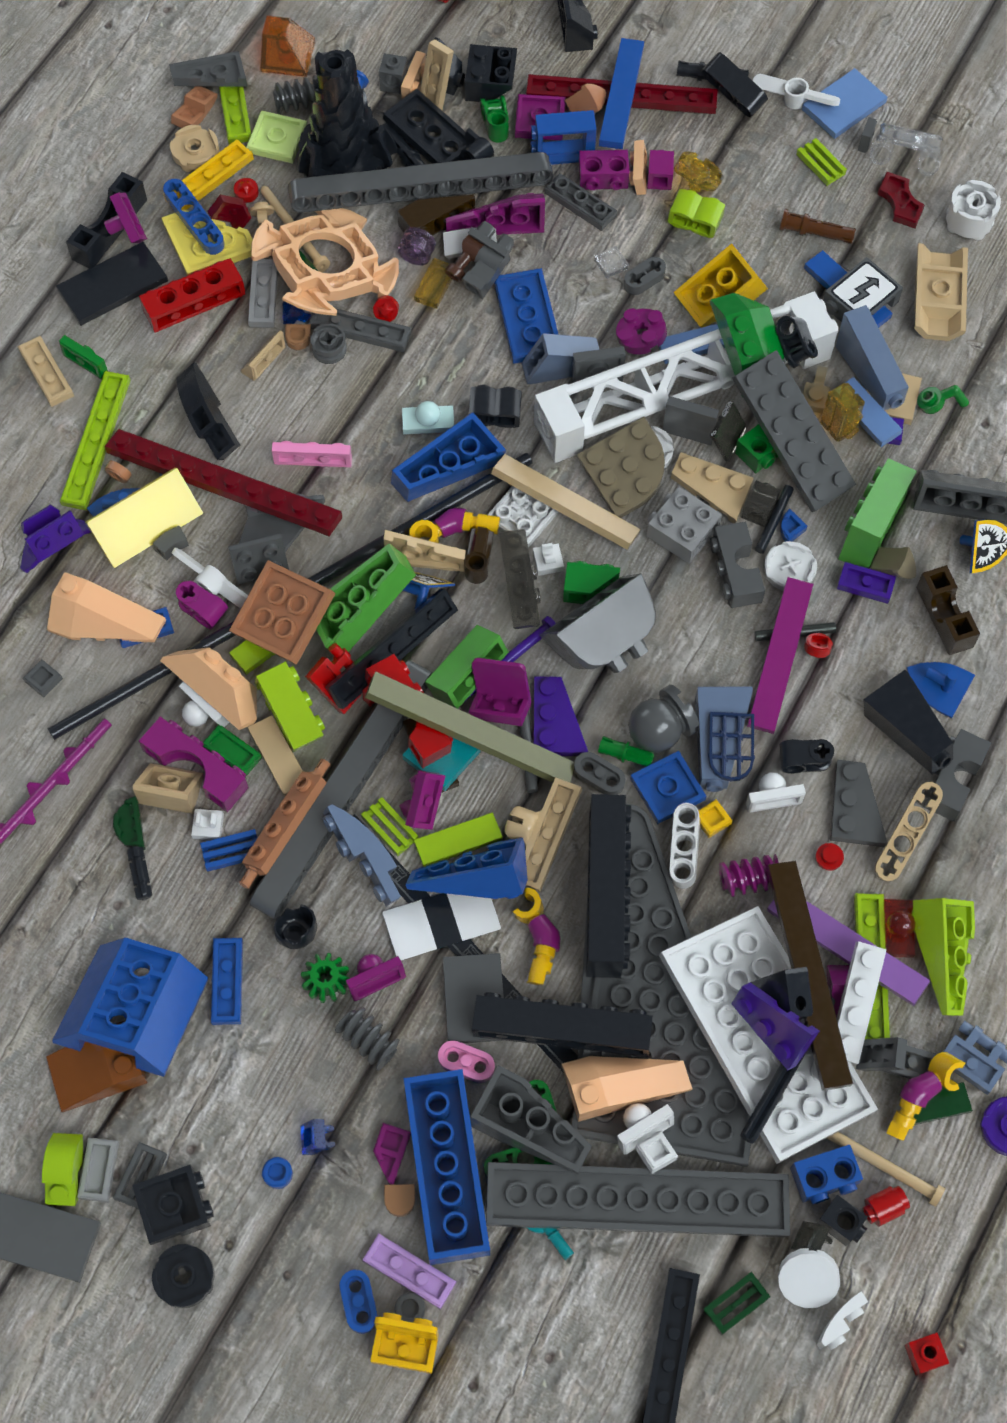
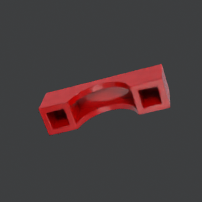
[365,654,453,769]

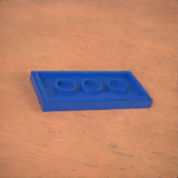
[494,268,559,364]

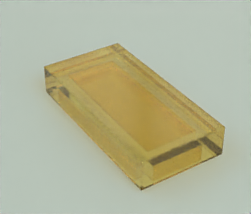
[414,258,452,309]

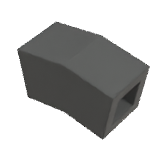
[153,526,189,561]

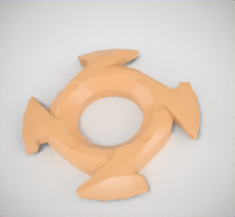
[251,208,399,316]

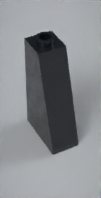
[863,670,953,775]

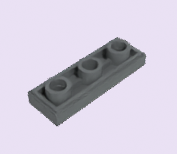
[545,173,617,231]

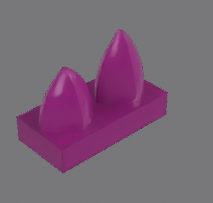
[399,770,445,830]

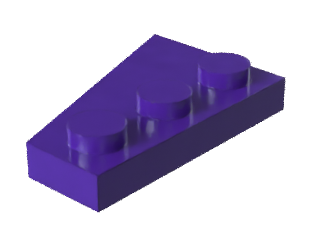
[534,676,588,756]
[731,982,820,1070]

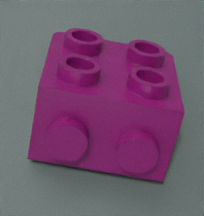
[468,658,532,726]

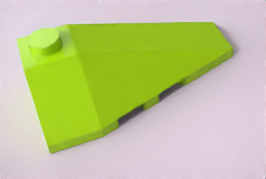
[912,898,975,1016]

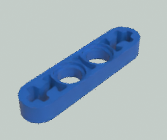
[163,179,225,255]

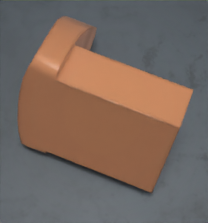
[565,84,606,113]

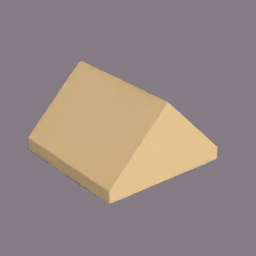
[133,763,203,814]

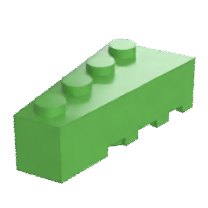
[838,458,917,569]
[316,543,416,652]

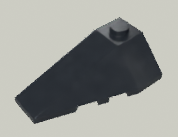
[557,0,598,52]

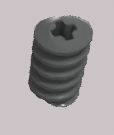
[273,75,317,114]
[335,1007,400,1071]

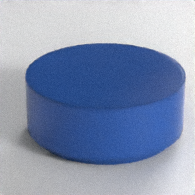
[262,1157,293,1189]

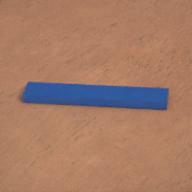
[599,38,645,150]

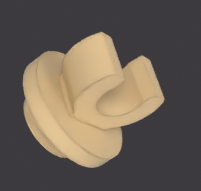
[249,202,274,226]

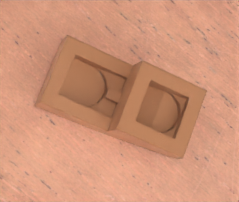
[171,86,217,128]

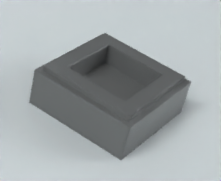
[858,117,877,153]
[23,659,63,697]

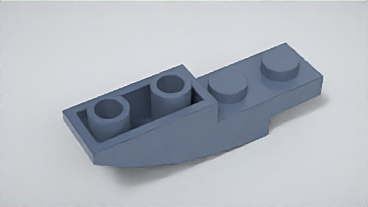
[322,804,401,907]

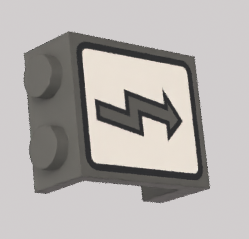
[823,257,903,322]

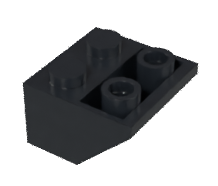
[465,44,517,102]

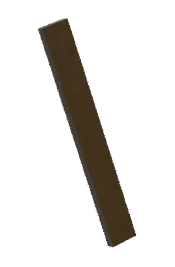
[766,861,853,1091]

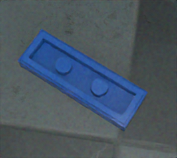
[211,938,243,1025]

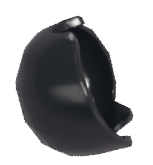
[273,904,317,949]

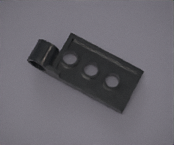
[383,89,494,164]

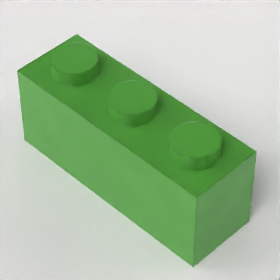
[425,625,509,709]

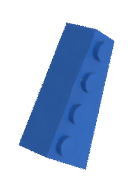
[391,412,506,502]

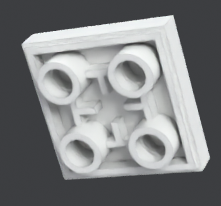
[488,486,559,549]

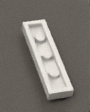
[837,941,887,1064]

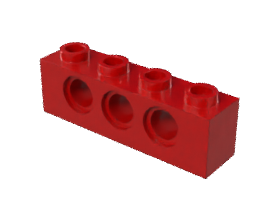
[139,258,246,333]

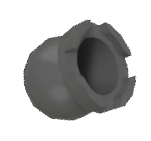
[628,684,699,753]

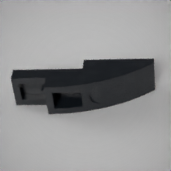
[176,362,240,460]

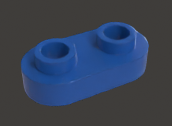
[339,1270,378,1334]

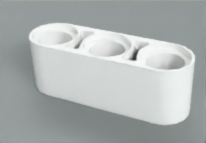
[669,803,700,889]

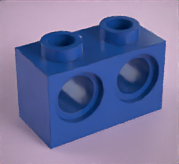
[790,1145,863,1205]

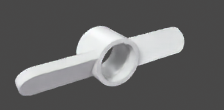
[753,74,840,109]
[172,548,248,609]

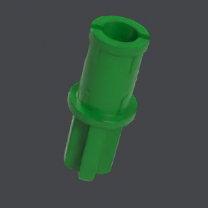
[598,736,654,766]

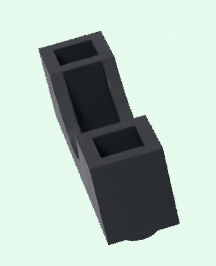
[66,172,147,269]

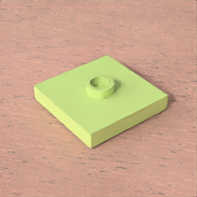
[247,110,307,164]

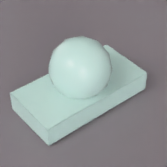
[402,401,454,435]

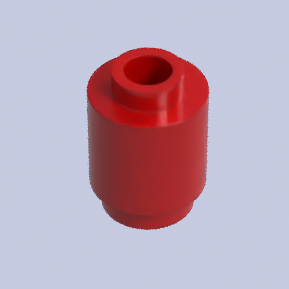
[862,1186,910,1227]

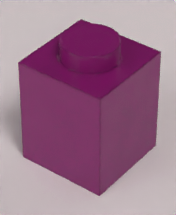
[647,150,674,190]

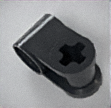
[775,316,818,368]
[779,739,835,774]

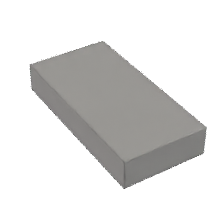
[77,1138,119,1203]

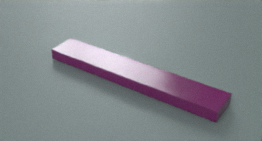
[747,577,814,734]

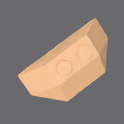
[160,648,257,730]

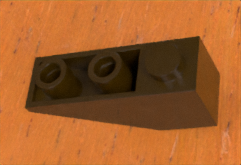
[397,195,475,246]

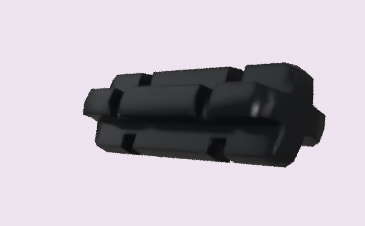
[127,846,153,901]

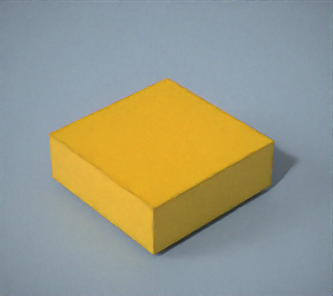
[693,799,732,838]

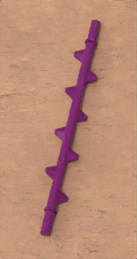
[0,718,112,845]

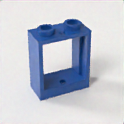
[531,110,597,165]

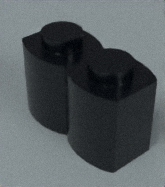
[469,385,522,428]

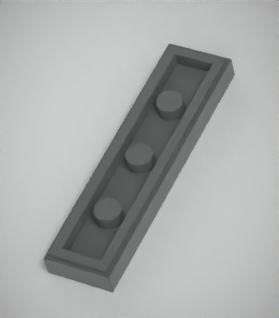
[308,308,412,352]

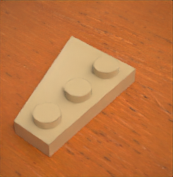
[384,530,466,572]

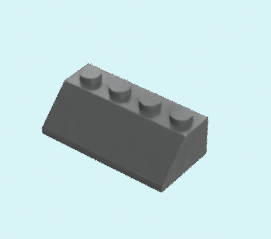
[913,470,1007,524]

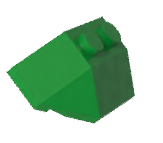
[710,293,785,398]

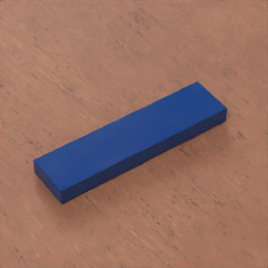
[804,250,893,328]

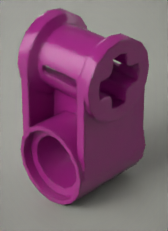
[176,581,228,629]

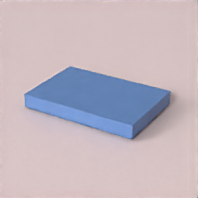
[802,68,888,139]

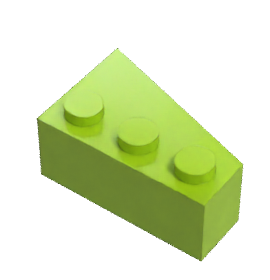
[254,661,325,752]

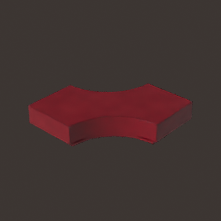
[877,172,925,229]

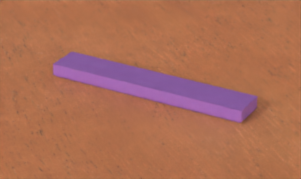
[767,900,930,1006]

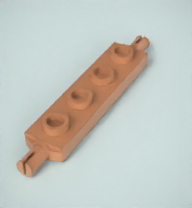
[239,758,331,889]

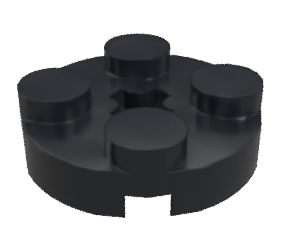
[152,1244,215,1308]

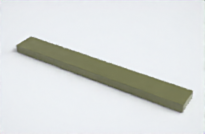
[365,671,575,783]

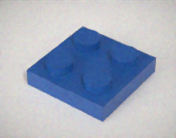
[630,751,707,825]

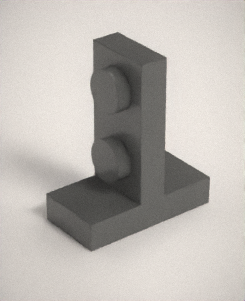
[856,1037,937,1079]

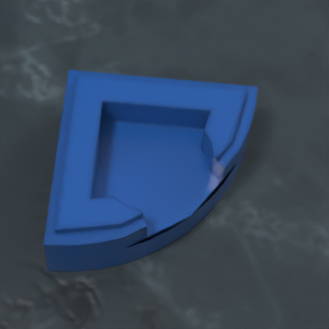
[780,509,808,542]

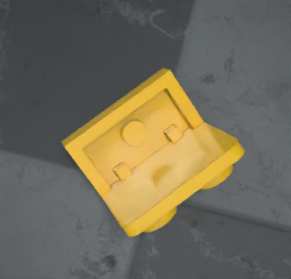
[370,1312,439,1374]

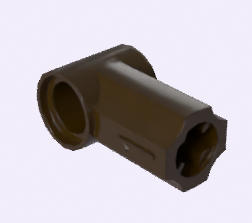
[464,527,494,584]

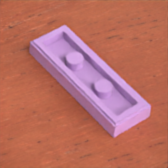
[363,1233,457,1310]

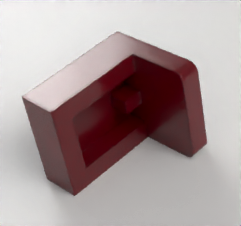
[207,194,251,229]

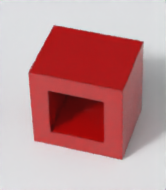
[904,1333,949,1376]

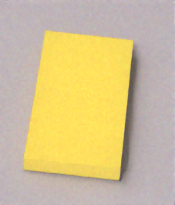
[85,468,203,568]

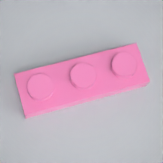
[272,441,352,467]

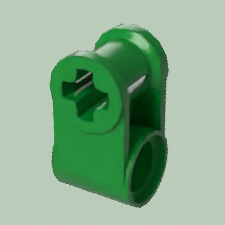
[480,95,509,143]

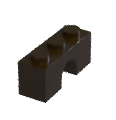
[916,565,980,655]

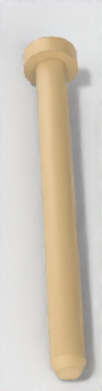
[260,186,330,272]
[826,1132,946,1207]

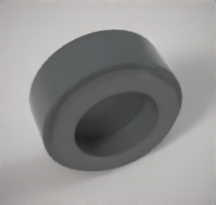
[394,1293,426,1323]

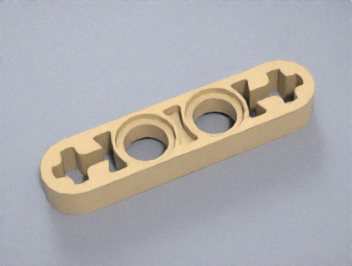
[875,782,943,881]

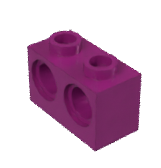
[579,150,630,190]

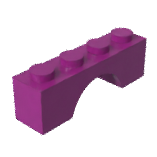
[139,717,249,813]

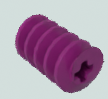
[719,854,779,897]

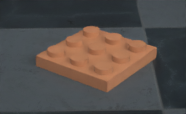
[229,560,336,665]

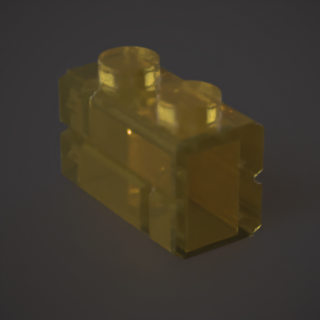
[820,383,865,442]

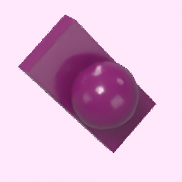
[346,953,406,1002]

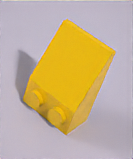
[673,243,768,328]

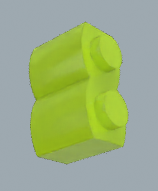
[668,189,725,238]

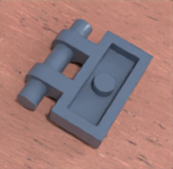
[943,1020,1007,1095]

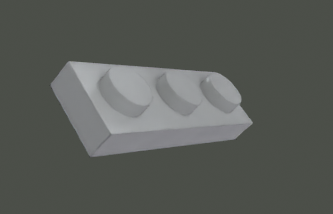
[248,259,278,328]

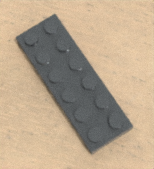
[732,350,856,512]

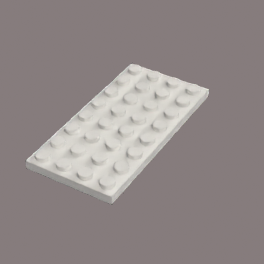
[659,906,878,1164]

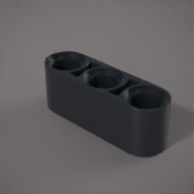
[701,52,768,118]

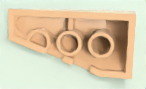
[47,572,166,642]

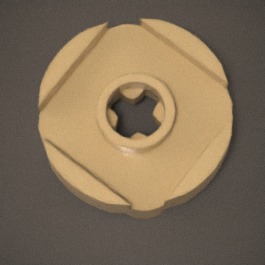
[170,125,219,172]

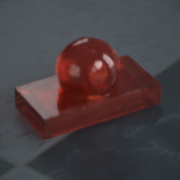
[884,899,916,958]

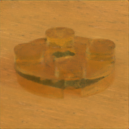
[674,152,722,192]

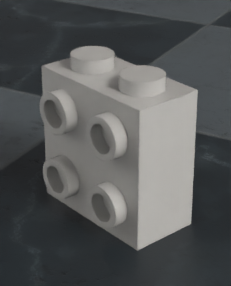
[646,487,722,564]

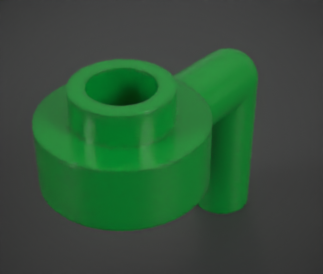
[917,385,969,414]

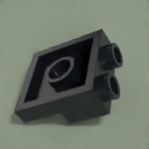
[132,1164,214,1245]

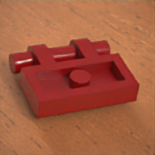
[305,643,362,714]

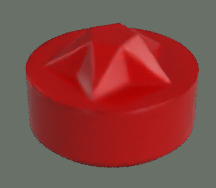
[234,178,259,203]
[373,295,399,322]
[804,633,833,658]

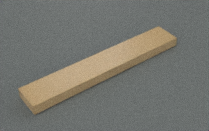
[491,454,641,550]

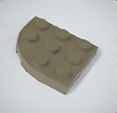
[577,417,665,518]

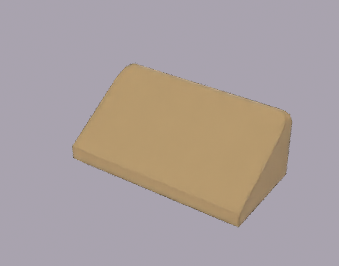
[241,331,286,381]

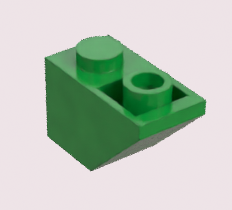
[563,561,620,604]

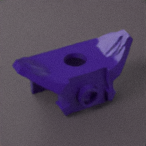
[20,504,91,573]

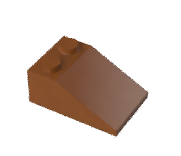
[46,1020,148,1113]

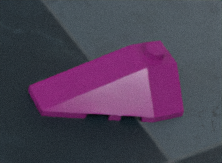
[446,193,545,235]

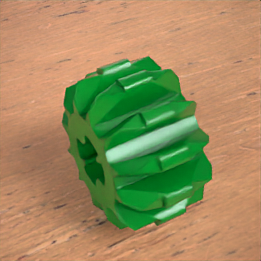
[301,953,350,1003]

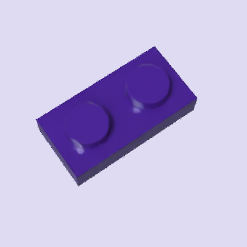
[837,562,896,604]

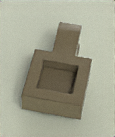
[803,366,831,414]

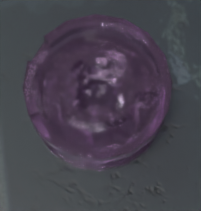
[397,227,436,266]

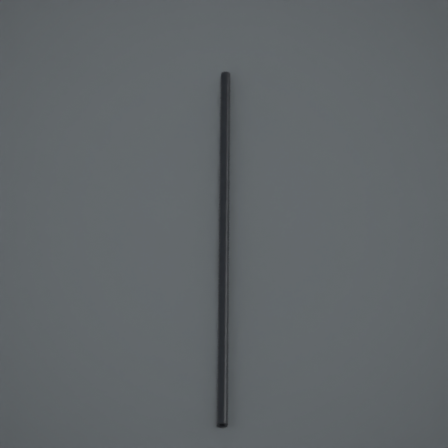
[47,453,533,740]

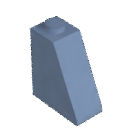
[522,333,599,384]

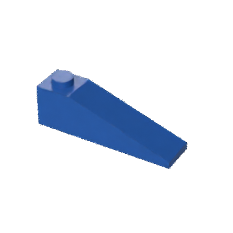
[406,837,528,899]

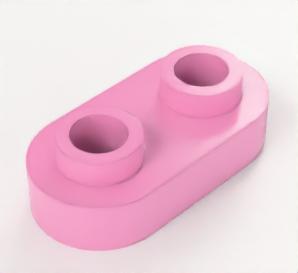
[438,1041,495,1083]

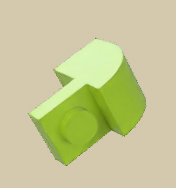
[42,1133,83,1206]

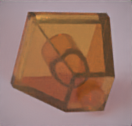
[260,16,315,77]

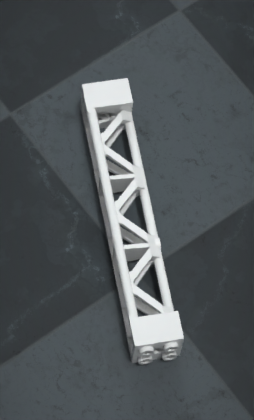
[534,291,838,463]

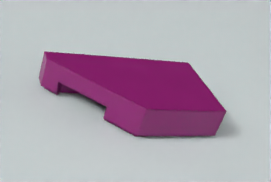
[373,1123,411,1185]

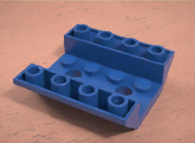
[52,938,208,1077]

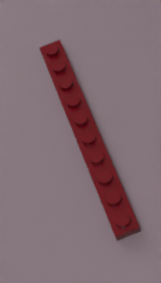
[105,429,343,537]

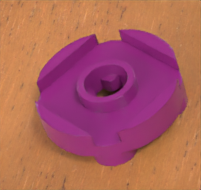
[616,308,667,355]

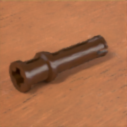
[779,208,856,244]

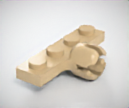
[505,777,582,892]

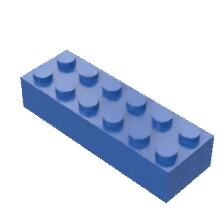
[403,1069,490,1265]

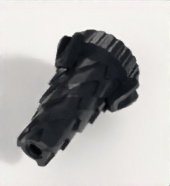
[296,49,397,178]

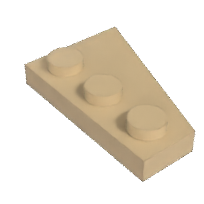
[671,452,754,523]

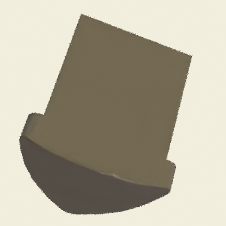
[870,547,916,579]

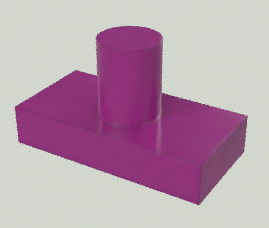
[104,192,147,243]

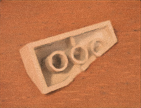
[562,1056,692,1122]

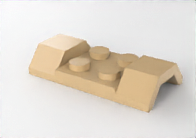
[914,243,968,341]

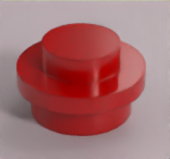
[815,843,844,871]

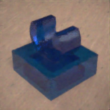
[282,292,311,325]
[300,1119,335,1155]

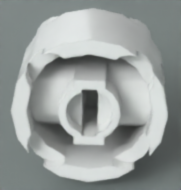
[946,180,1001,240]

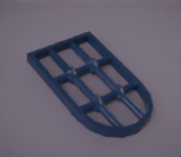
[708,712,755,782]

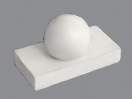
[179,681,229,727]
[746,772,806,813]
[617,1103,674,1155]

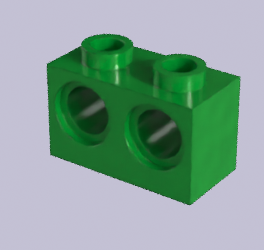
[735,424,778,474]

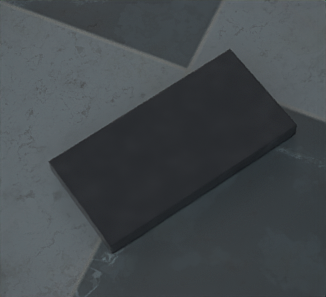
[56,242,168,326]

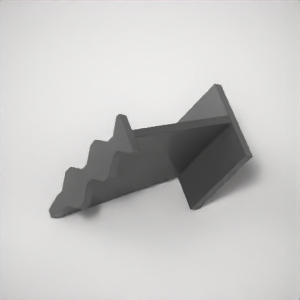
[228,493,325,585]

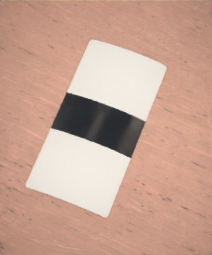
[383,893,501,960]

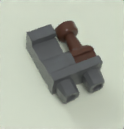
[444,221,514,299]

